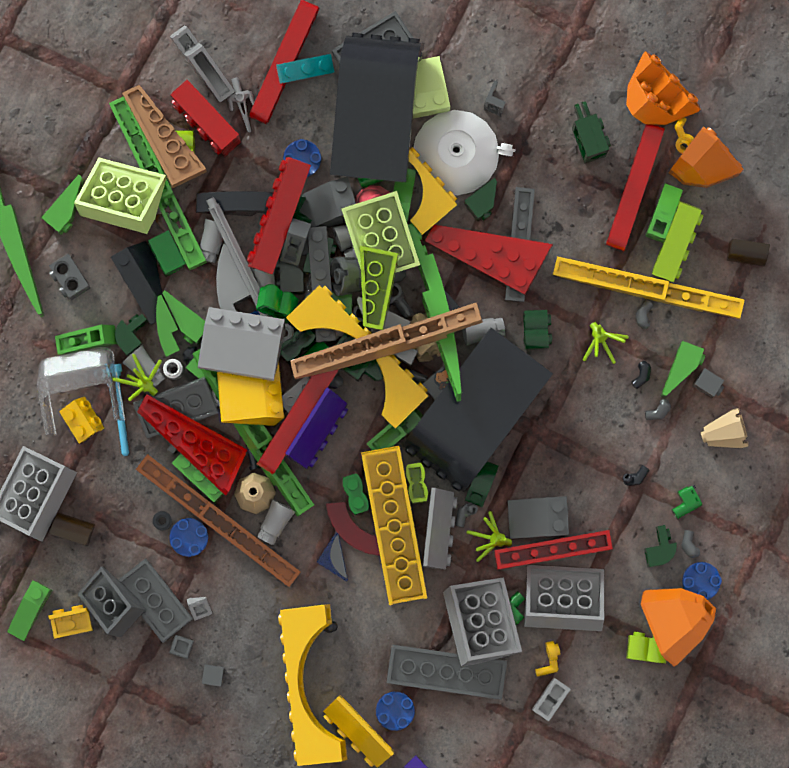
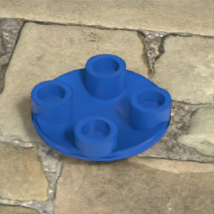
[283,139,321,177]
[170,518,208,557]
[682,562,722,600]
[376,692,415,731]

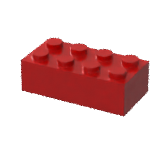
[170,80,241,157]

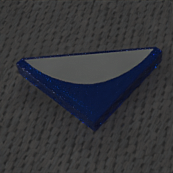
[317,532,348,582]

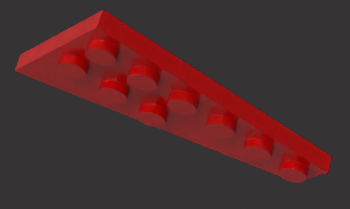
[425,225,553,295]
[137,394,247,496]

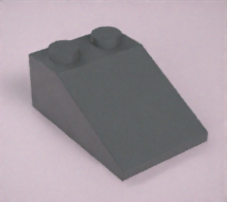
[300,177,356,228]
[508,496,569,539]
[78,566,145,637]

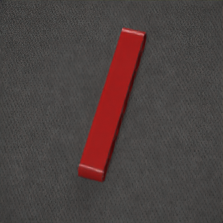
[249,0,319,124]
[606,124,665,251]
[257,369,339,474]

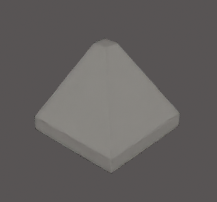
[187,597,212,621]

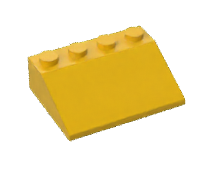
[217,361,284,426]
[323,695,394,768]

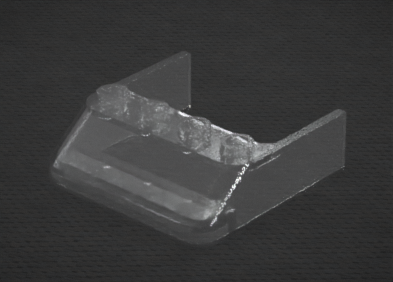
[37,346,125,436]

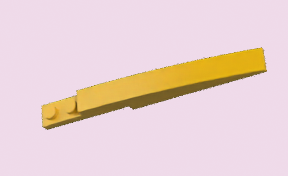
[553,256,745,319]

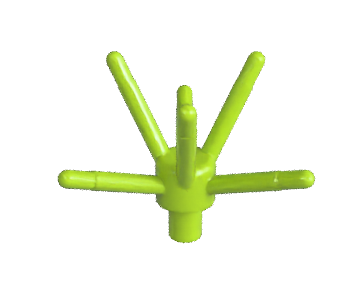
[583,322,629,364]
[113,354,162,401]
[466,511,512,562]

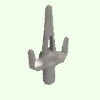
[227,77,255,132]

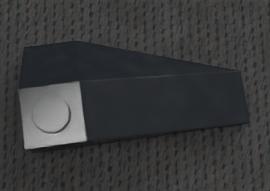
[111,241,164,325]

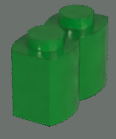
[256,284,299,323]
[343,474,369,515]

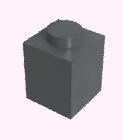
[693,368,724,398]

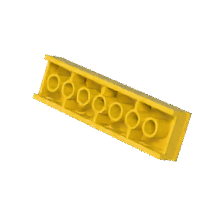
[361,445,427,605]

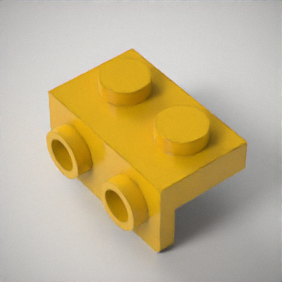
[59,397,104,444]
[48,605,93,639]

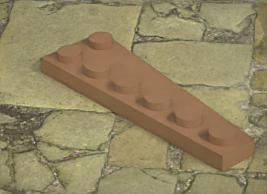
[122,85,207,188]

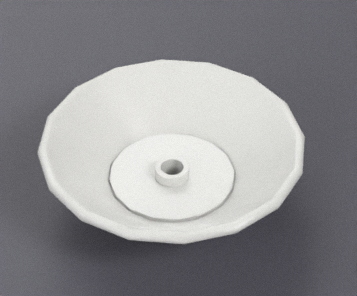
[414,110,499,196]

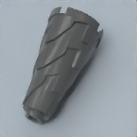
[330,257,406,296]

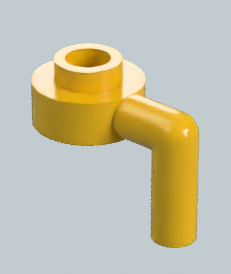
[675,117,694,153]
[535,641,560,677]

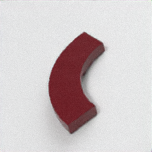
[326,502,380,556]

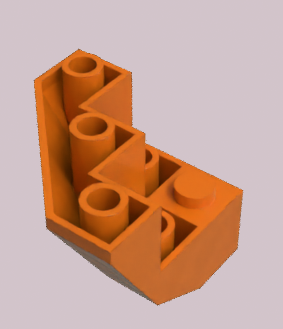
[626,51,701,125]
[669,126,744,188]
[641,588,716,666]

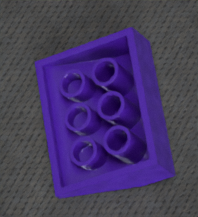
[285,388,349,470]

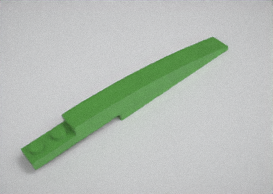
[109,97,207,271]
[0,188,44,317]
[408,223,461,402]
[192,349,314,517]

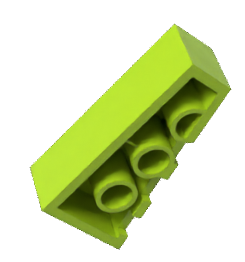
[652,201,703,282]
[360,246,399,330]

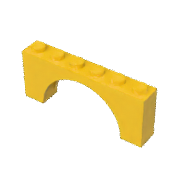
[409,147,457,235]

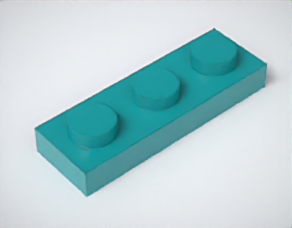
[276,54,334,83]

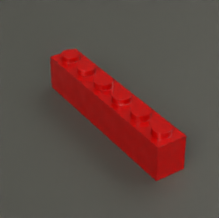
[247,157,311,275]
[494,530,613,570]

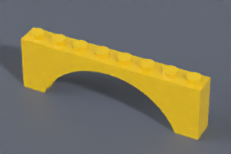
[286,285,428,428]
[278,604,348,766]

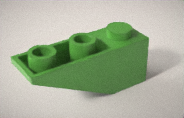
[645,183,683,243]

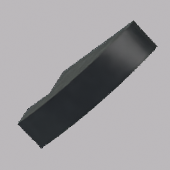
[196,191,274,216]

